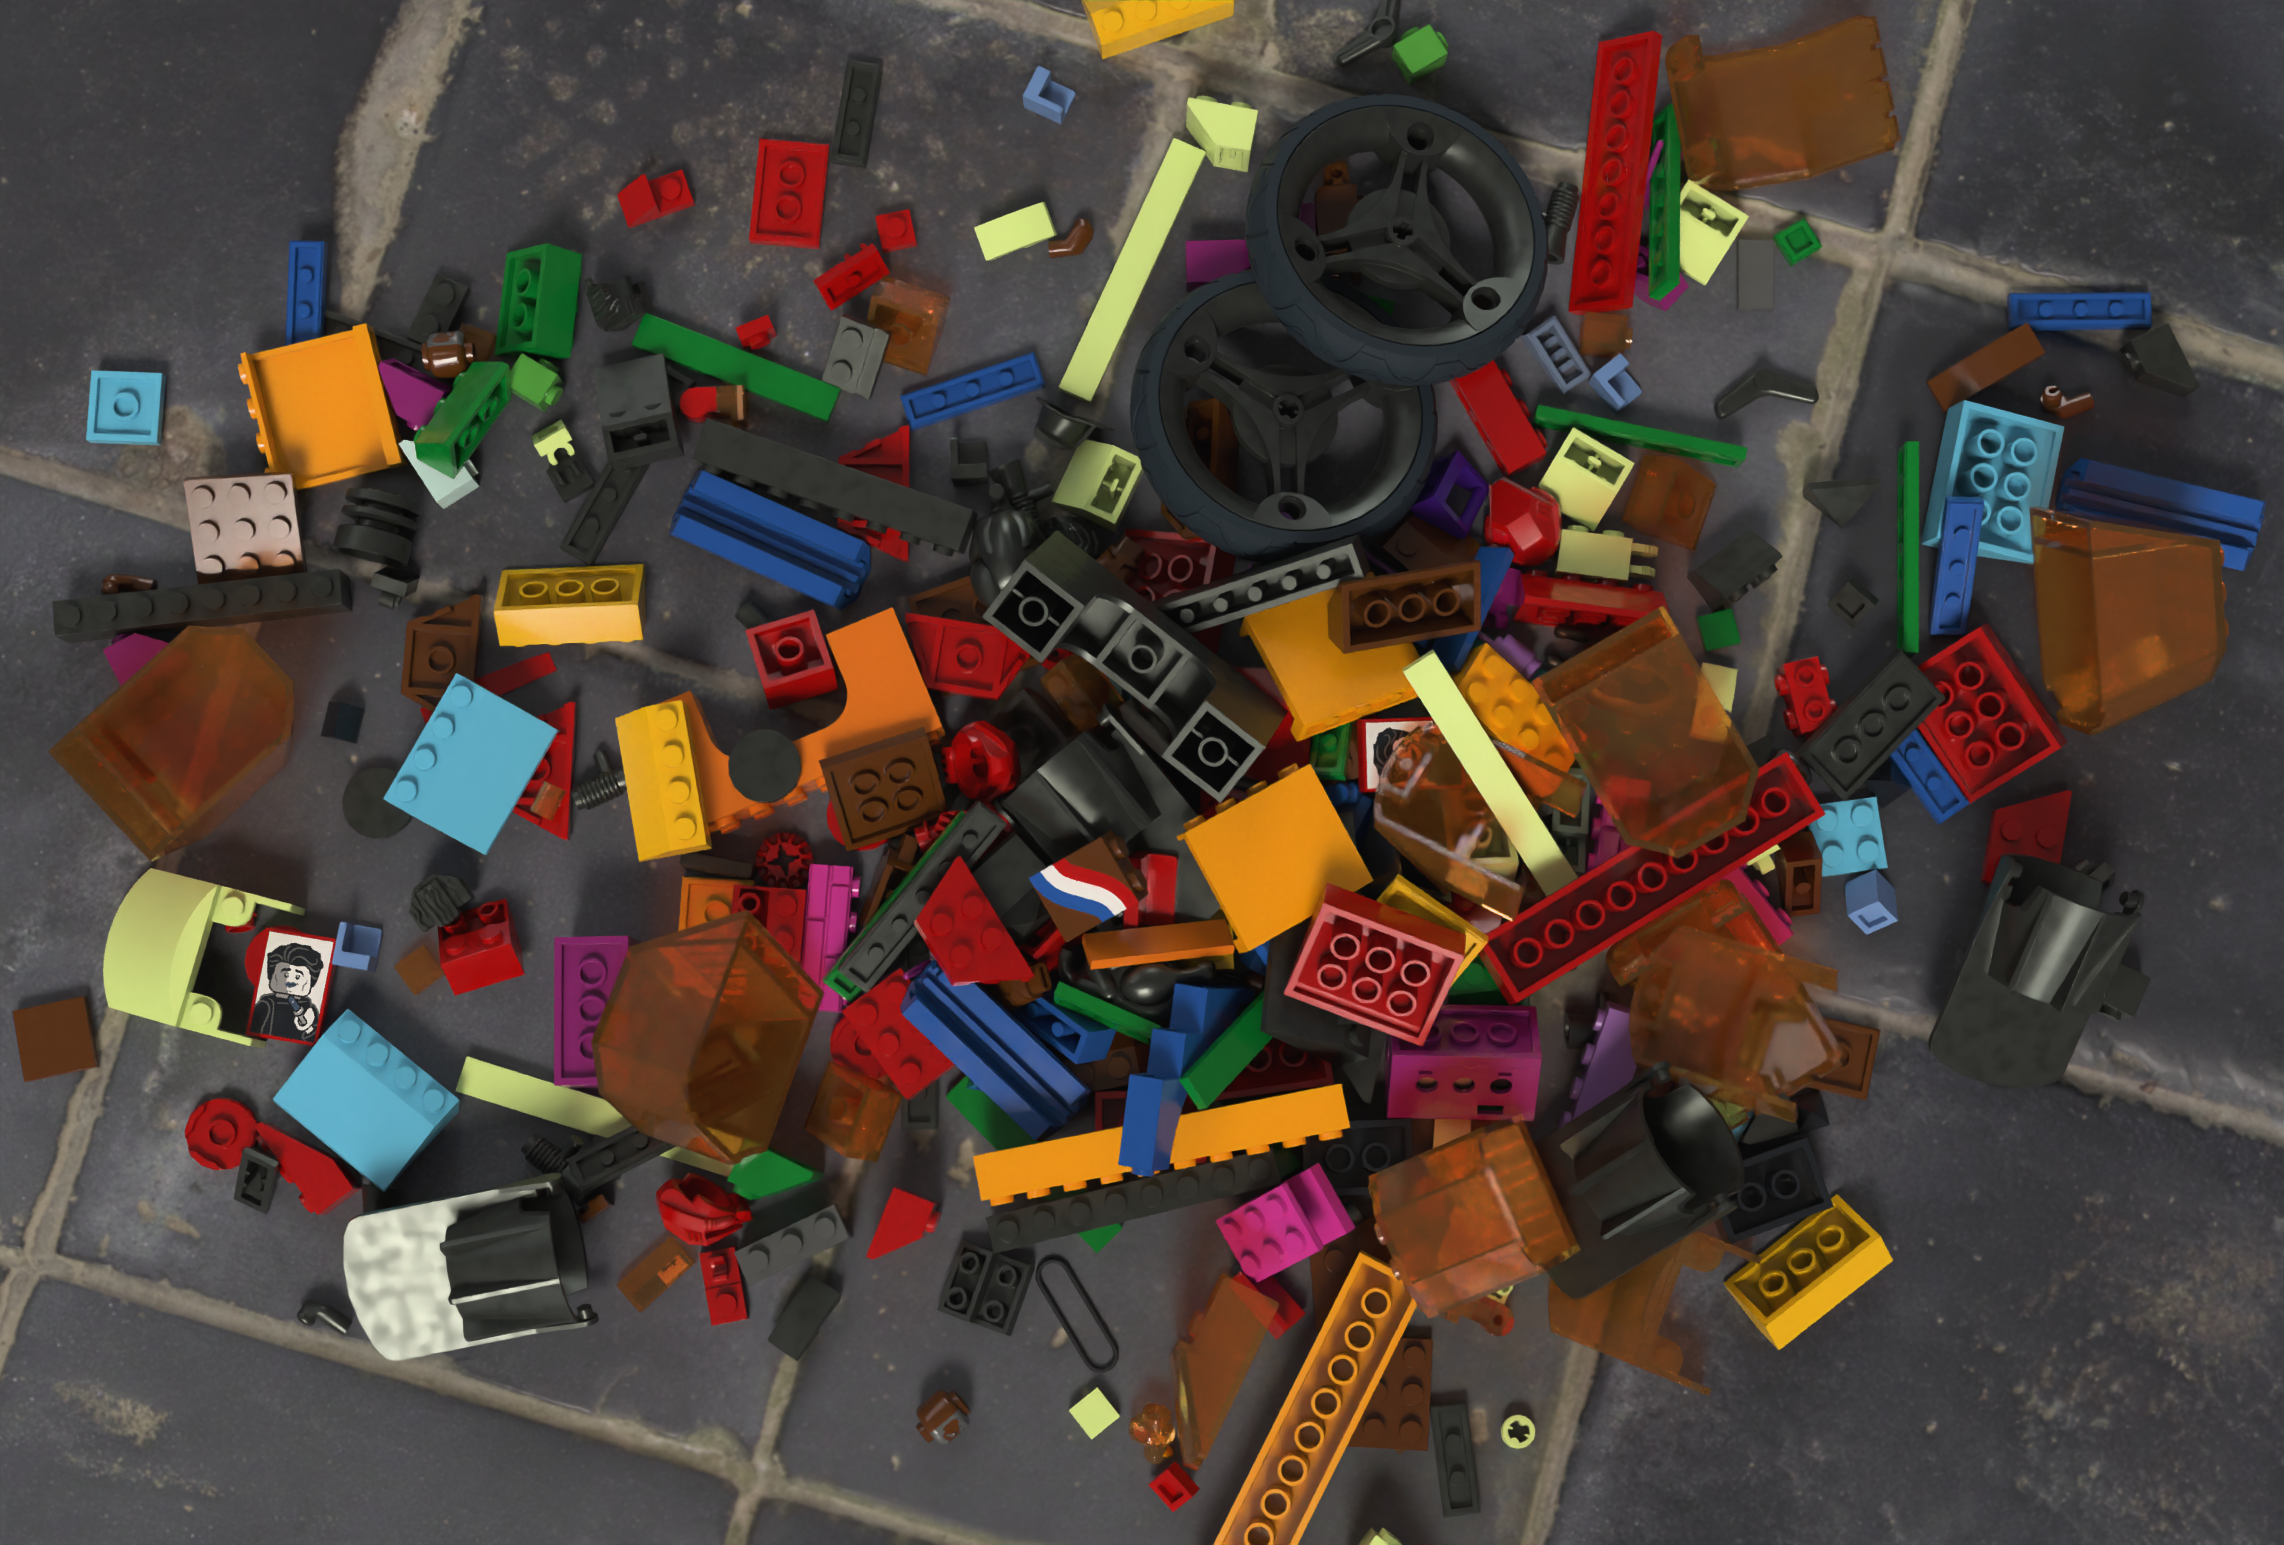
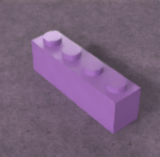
[1558,1001,1652,1129]

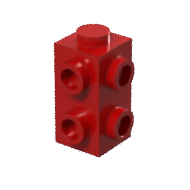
[1774,656,1837,741]

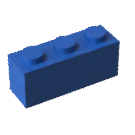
[1011,978,1116,1064]

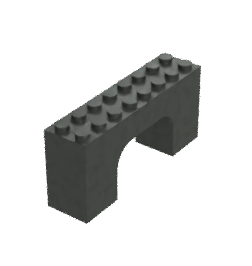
[982,531,1288,803]

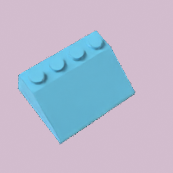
[1921,400,2064,565]
[383,673,559,855]
[273,1009,460,1193]

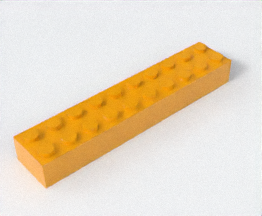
[973,1084,1350,1206]
[1213,1250,1427,1545]

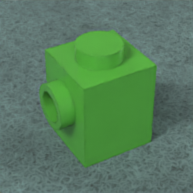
[1391,24,1449,86]
[510,353,564,412]

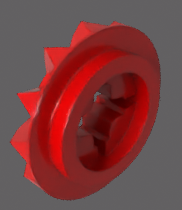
[756,833,813,889]

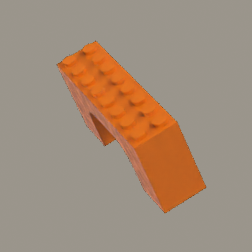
[658,607,946,834]

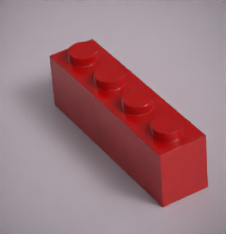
[1449,360,1547,478]

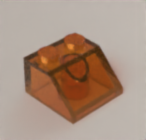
[866,276,951,376]
[1622,455,1717,551]
[1040,654,1128,737]
[803,1062,903,1162]

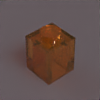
[1578,312,1633,359]

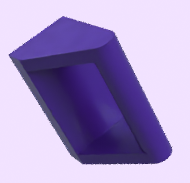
[1410,450,1489,539]

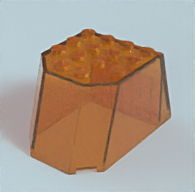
[2029,506,2229,736]
[1531,605,1759,858]
[48,625,295,861]
[591,911,824,1165]
[1368,1114,1581,1318]

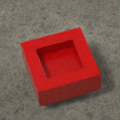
[875,209,917,253]
[735,315,777,349]
[1148,1461,1200,1512]

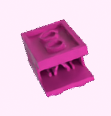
[1216,1163,1356,1285]

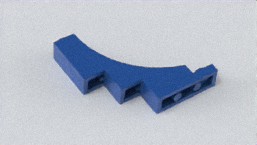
[1118,983,1255,1177]

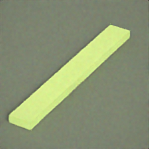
[1059,138,1206,404]
[1402,650,1578,896]
[455,1056,744,1177]

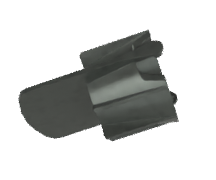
[993,703,1221,932]
[1928,853,2145,1087]
[1511,1060,1745,1299]
[343,1173,599,1361]

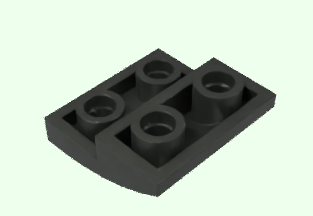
[937,1241,1035,1336]

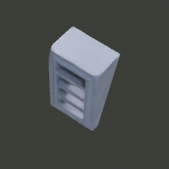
[1520,315,1592,394]

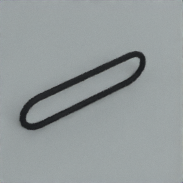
[1035,1258,1119,1373]

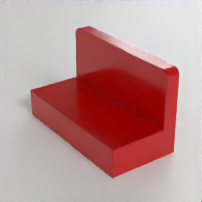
[1123,850,1179,930]
[1228,1271,1306,1340]

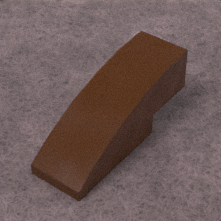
[1926,322,2046,413]

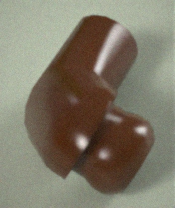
[1048,218,1094,258]
[2040,386,2094,418]
[101,574,158,595]

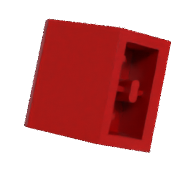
[727,885,808,965]
[437,898,525,996]

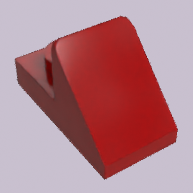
[617,169,695,228]

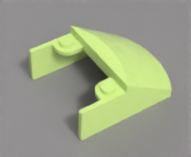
[103,868,305,1048]

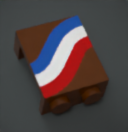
[1029,830,1149,942]

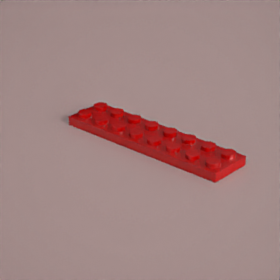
[1568,30,1663,315]

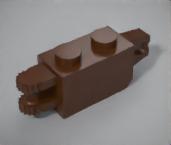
[1313,162,1363,285]
[858,833,920,928]

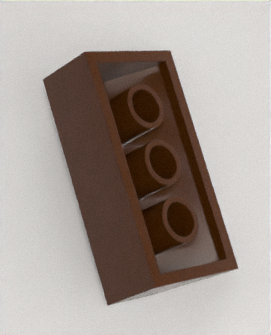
[1327,560,1481,654]

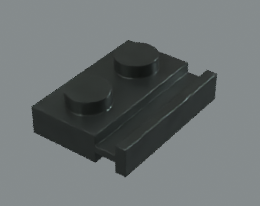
[821,314,893,400]

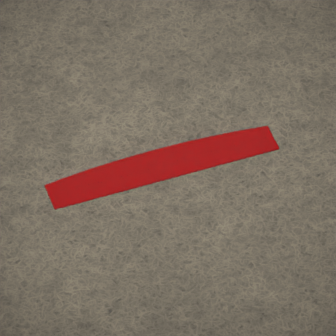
[420,652,557,724]

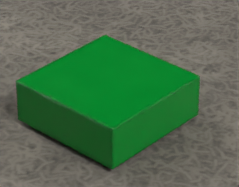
[1772,217,1823,267]
[1695,608,1741,653]

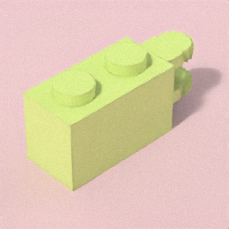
[1552,525,1658,587]

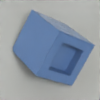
[1023,66,1075,125]
[1588,353,1642,415]
[1845,869,1898,935]
[332,922,383,972]

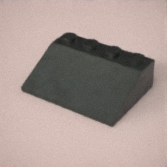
[1260,915,1371,1066]

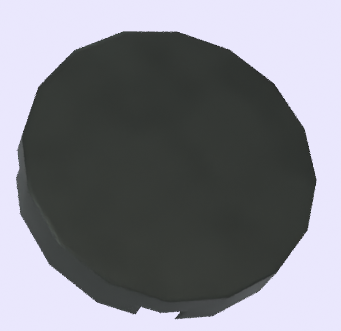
[728,730,802,803]
[342,767,413,839]

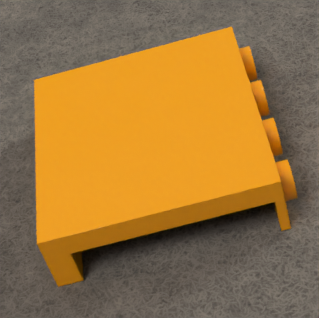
[238,323,408,491]
[1239,571,1420,742]
[1176,763,1374,954]

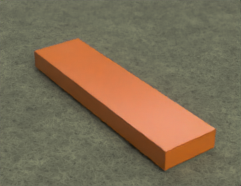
[1082,919,1235,970]

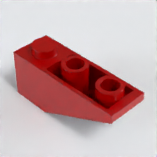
[254,1122,362,1215]

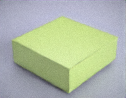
[1069,1387,1120,1440]

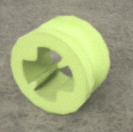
[1501,1415,1535,1449]

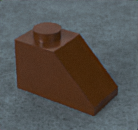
[1775,831,1823,917]

